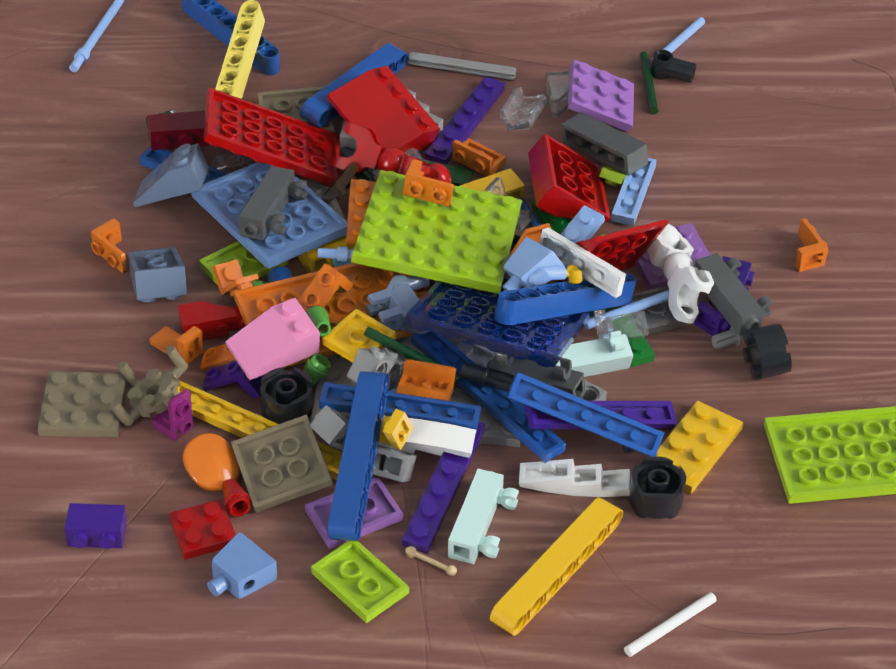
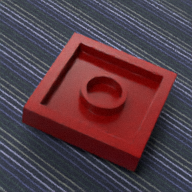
[169,499,236,560]

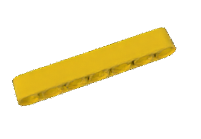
[490,497,623,636]

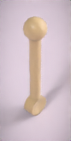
[405,546,457,576]

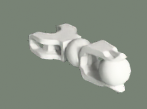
[648,224,714,324]

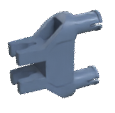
[365,274,453,334]

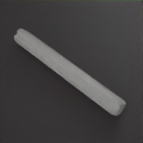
[408,52,517,80]

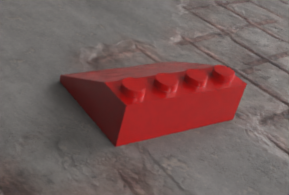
[326,66,440,155]
[528,134,611,222]
[558,219,668,282]

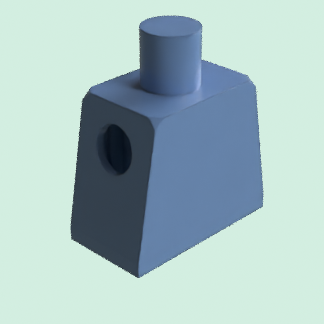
[207,532,277,599]

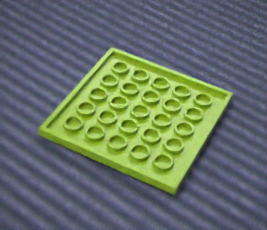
[351,170,522,294]

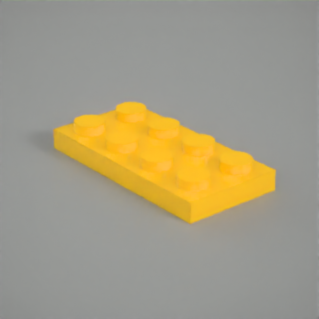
[656,400,743,494]

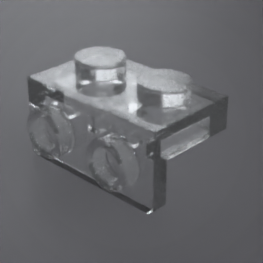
[500,86,548,131]

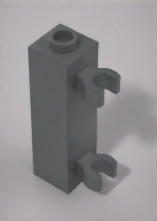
[238,166,308,240]
[695,253,773,336]
[486,343,585,398]

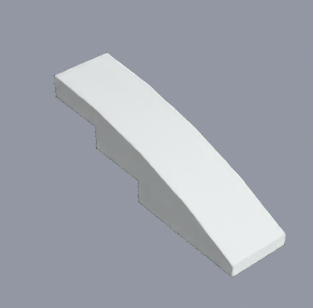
[378,416,476,458]
[519,459,631,497]

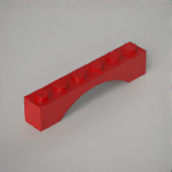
[178,301,246,341]

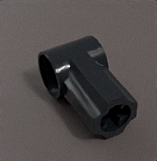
[651,49,697,83]

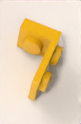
[379,409,413,450]

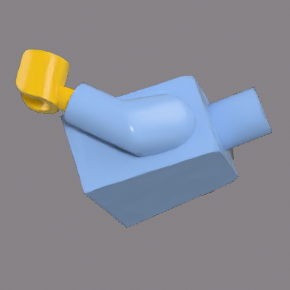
[502,237,583,291]

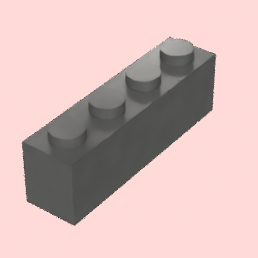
[561,112,648,176]

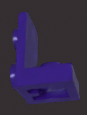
[694,301,731,336]
[202,360,264,399]

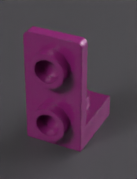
[152,389,193,441]

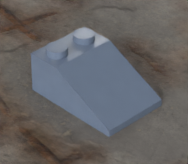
[133,143,209,207]
[127,247,187,302]

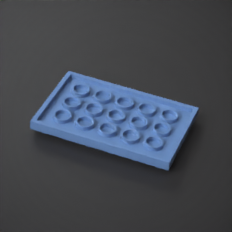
[192,162,347,269]

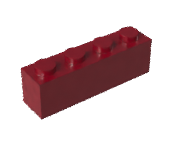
[147,111,211,151]

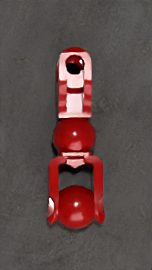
[331,122,452,183]

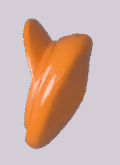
[183,433,241,492]

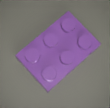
[305,477,403,549]

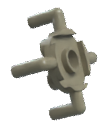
[109,345,188,427]

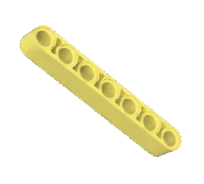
[215,0,265,99]

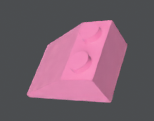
[226,298,320,380]

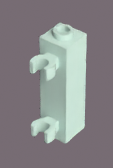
[536,331,633,377]
[448,469,519,564]

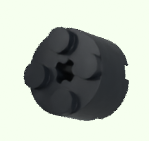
[742,324,792,381]
[260,367,313,424]
[629,456,686,519]

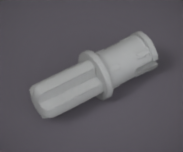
[711,327,744,349]

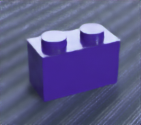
[65,503,127,549]

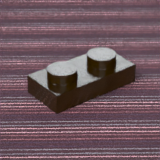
[321,161,360,204]

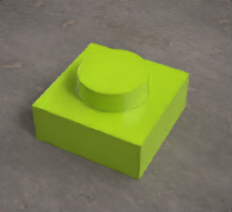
[599,166,626,186]

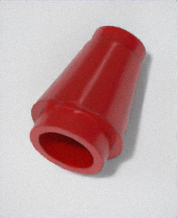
[222,478,251,517]

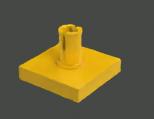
[322,309,396,363]

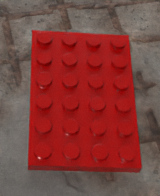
[204,87,341,187]

